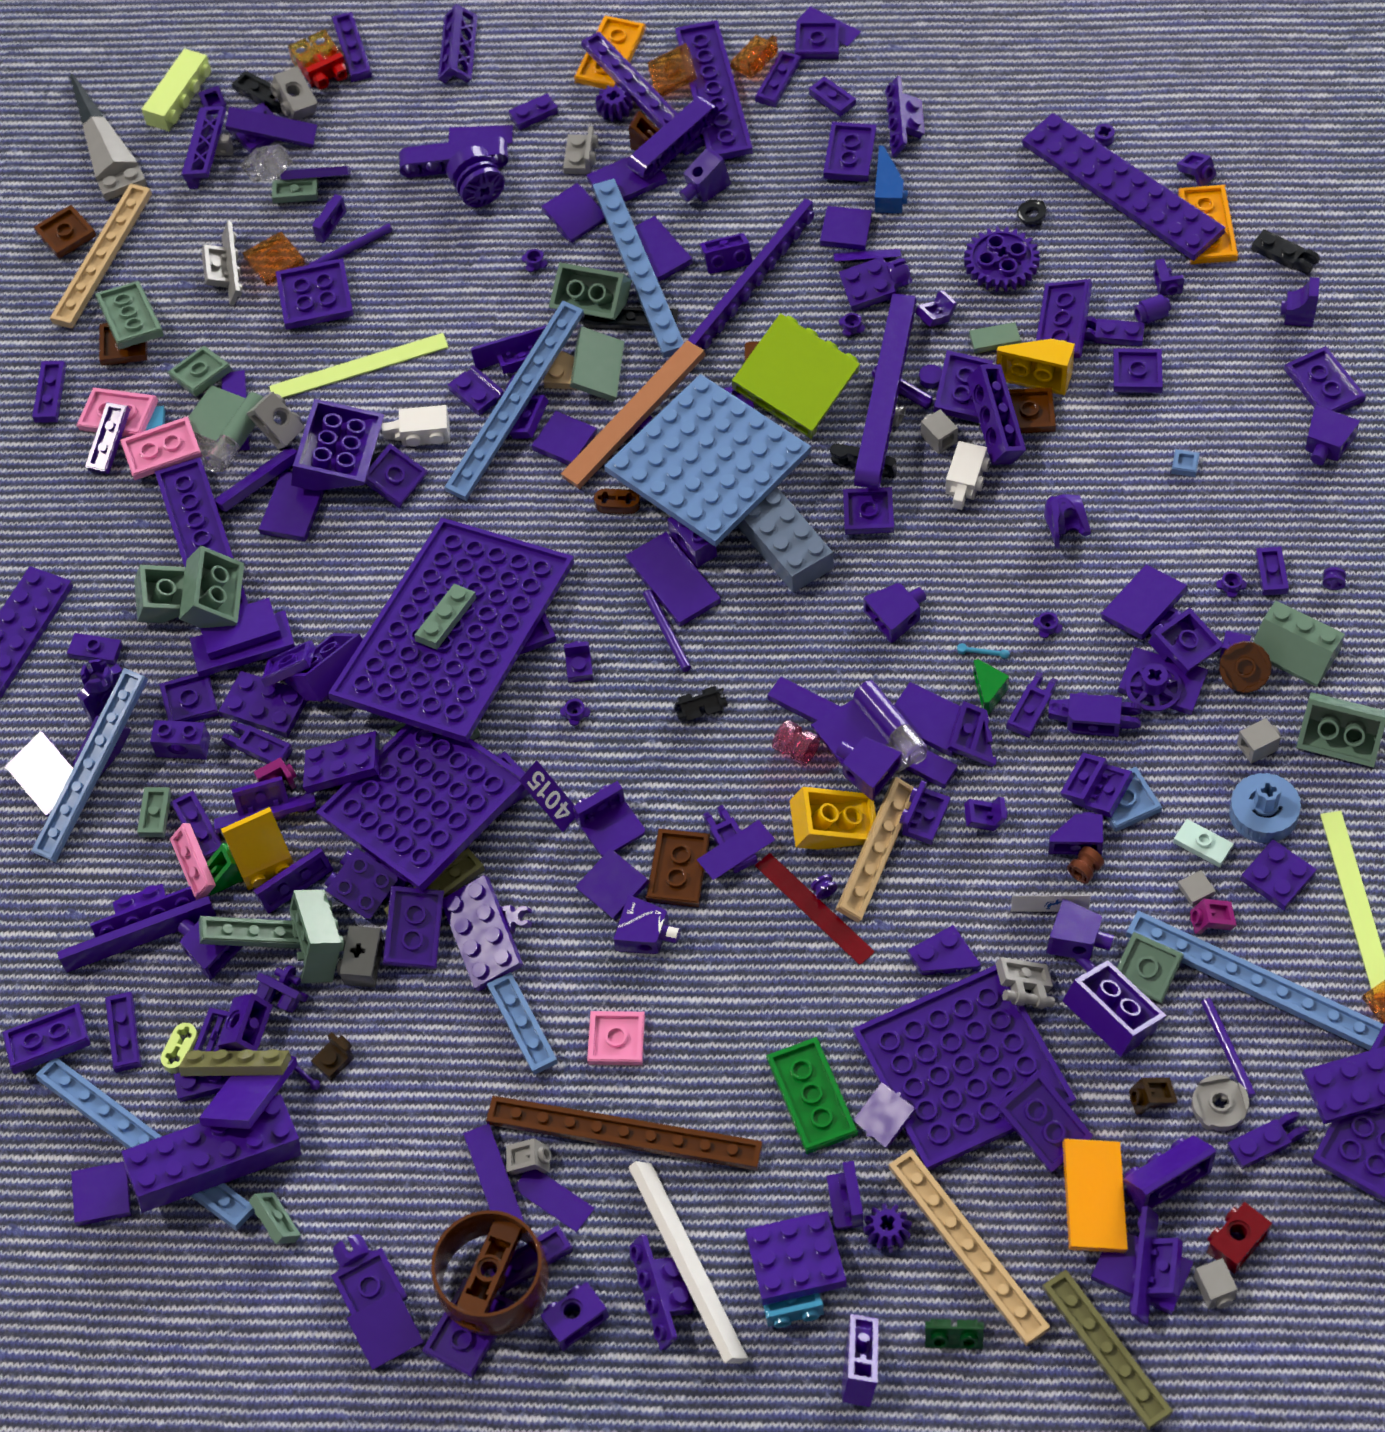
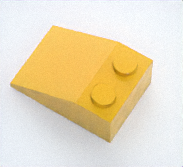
[996,339,1075,396]
[789,787,876,850]
[221,807,294,890]

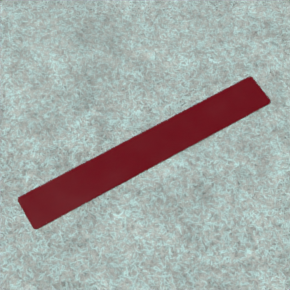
[755,853,874,965]

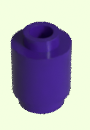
[1134,294,1171,324]

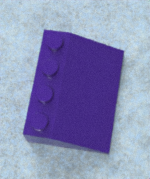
[291,399,384,491]

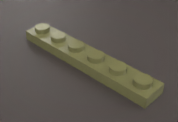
[1042,1270,1173,1431]

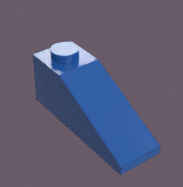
[875,145,908,214]

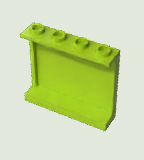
[732,313,860,439]

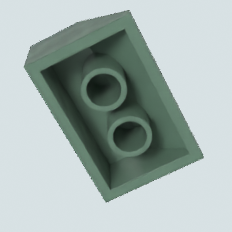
[549,262,632,320]
[179,546,244,628]
[1253,600,1345,687]
[1296,692,1385,768]

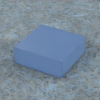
[1171,449,1200,477]

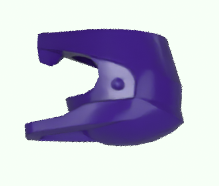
[1044,494,1091,549]

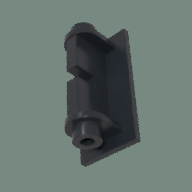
[673,686,728,722]

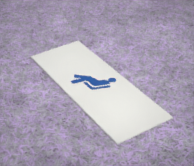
[1011,896,1091,912]

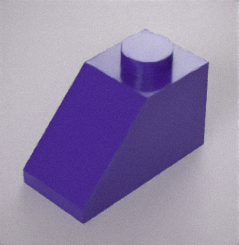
[1048,812,1103,855]

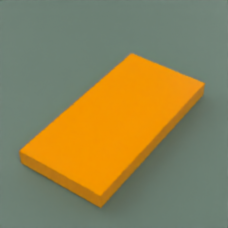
[574,15,646,89]
[1178,185,1238,265]
[1062,1139,1128,1253]

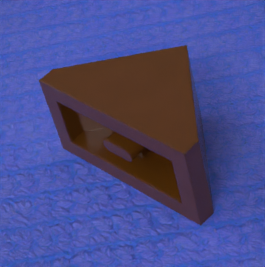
[628,111,660,151]

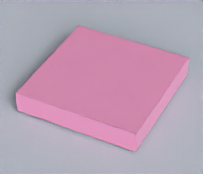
[587,1011,645,1066]

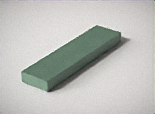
[199,916,301,949]

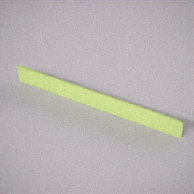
[269,333,449,398]
[1320,811,1385,1000]

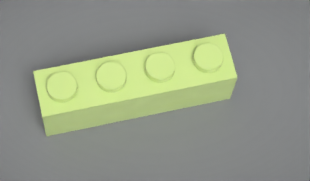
[141,48,211,131]

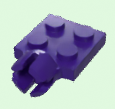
[839,256,912,312]
[77,659,123,723]
[331,1234,408,1315]

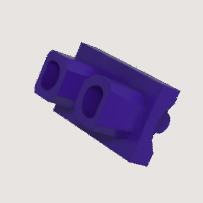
[256,965,309,1013]

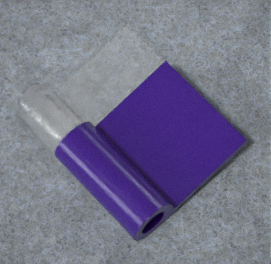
[811,680,928,776]

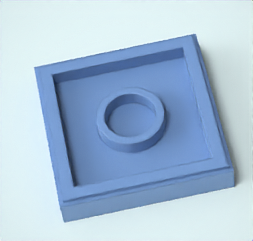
[1105,767,1162,832]

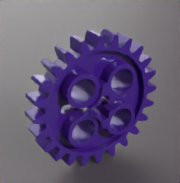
[964,227,1040,292]

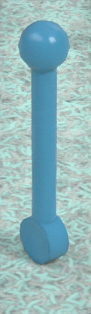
[957,643,1010,659]

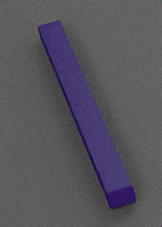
[854,293,916,489]

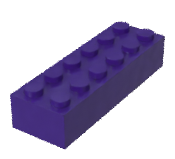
[121,1094,302,1213]

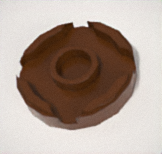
[1219,641,1272,693]

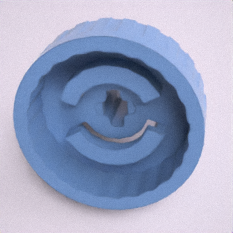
[1229,773,1301,843]

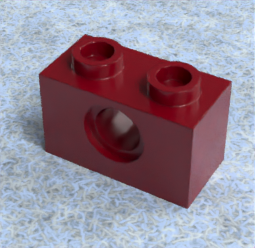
[1207,1202,1272,1275]

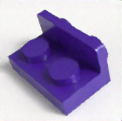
[699,233,752,274]
[827,1161,863,1230]

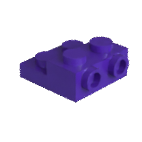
[1148,608,1223,675]

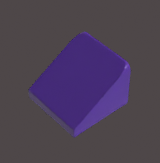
[198,85,227,107]

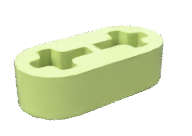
[161,1023,199,1074]

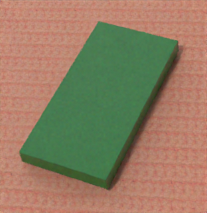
[766,1037,858,1154]

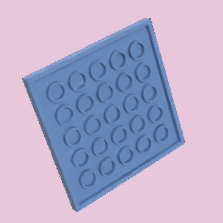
[604,374,811,547]

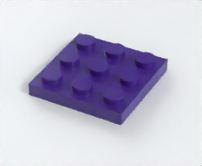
[276,258,354,330]
[745,1211,847,1306]

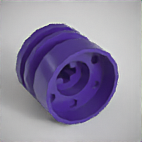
[446,146,505,208]

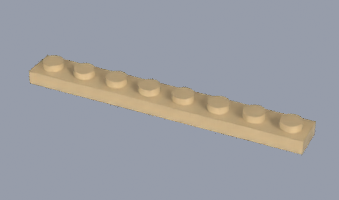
[50,184,152,329]
[889,1149,1050,1347]

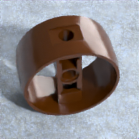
[431,1210,549,1336]

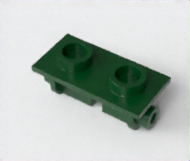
[925,1318,984,1349]

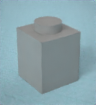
[921,410,958,454]
[1237,718,1281,764]
[1194,1258,1238,1309]

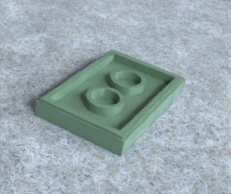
[570,326,625,402]

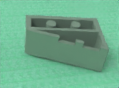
[289,890,344,983]

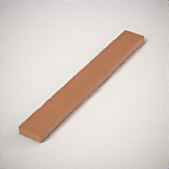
[561,340,706,489]

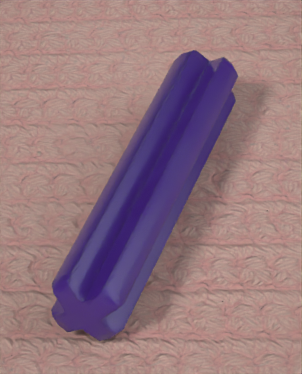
[871,365,934,409]

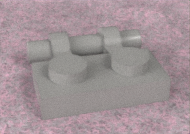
[995,957,1055,1009]

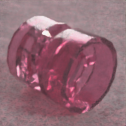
[772,720,820,766]

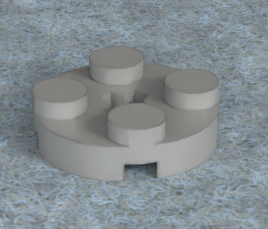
[1191,1075,1249,1131]

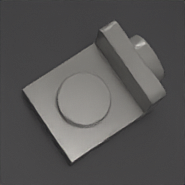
[506,1138,551,1175]

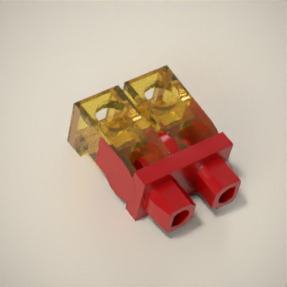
[288,29,347,90]

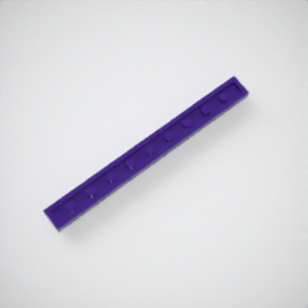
[688,198,814,350]

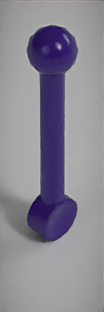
[294,1065,320,1090]

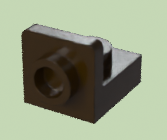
[310,1032,354,1081]
[1129,1078,1178,1115]

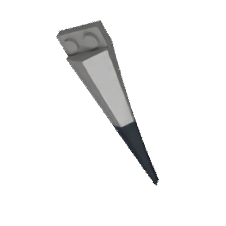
[70,73,147,201]

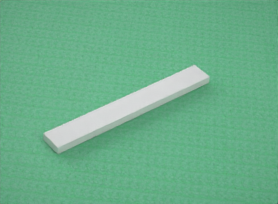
[629,1161,748,1364]

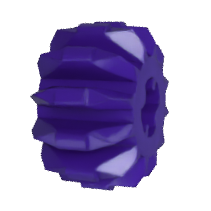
[595,84,633,122]
[863,1203,912,1253]

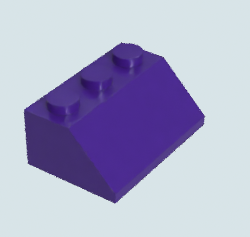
[283,633,363,702]
[1062,960,1167,1057]
[1123,1135,1216,1214]

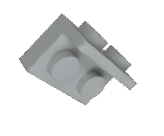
[563,126,598,174]

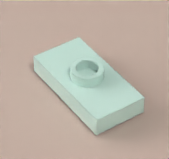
[1173,819,1234,868]

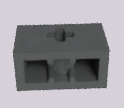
[337,926,384,988]

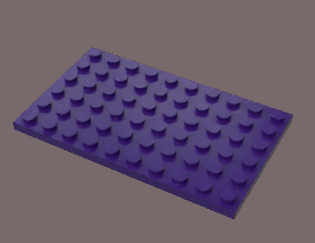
[328,517,574,743]

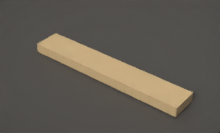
[835,777,914,923]

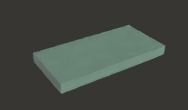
[95,281,164,349]

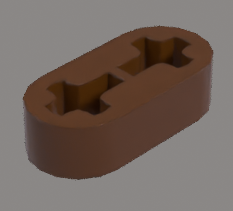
[594,489,641,514]

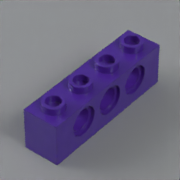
[967,364,1026,465]

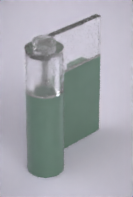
[188,385,263,473]

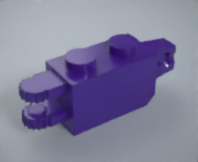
[1048,692,1142,737]

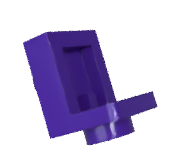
[915,290,957,327]
[964,796,1008,831]

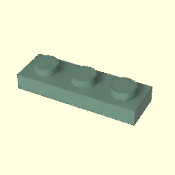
[415,584,476,650]

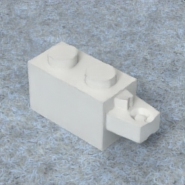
[382,405,450,447]
[946,441,990,510]

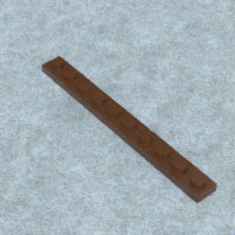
[486,1095,763,1171]

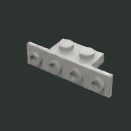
[201,221,242,306]

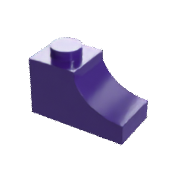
[1280,277,1320,327]

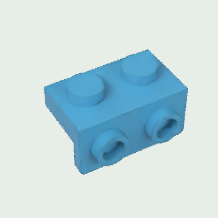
[763,1293,824,1328]

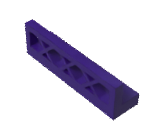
[438,4,478,83]
[181,106,227,189]

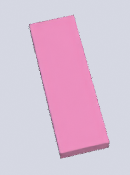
[170,823,216,900]

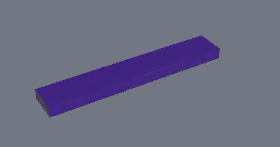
[57,896,217,973]

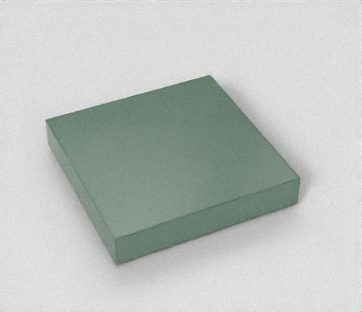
[168,346,232,397]
[1117,932,1184,1004]

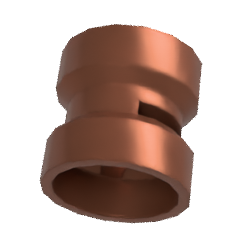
[1067,846,1104,884]

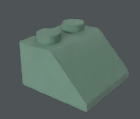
[134,565,186,623]

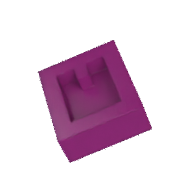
[254,757,297,790]
[1190,899,1237,934]

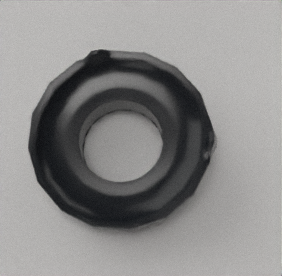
[1017,199,1047,225]

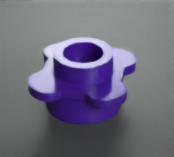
[522,249,548,272]
[839,313,865,337]
[1216,571,1247,598]
[1033,612,1063,638]
[560,698,591,726]

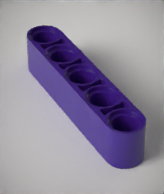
[627,96,719,180]
[399,137,509,177]

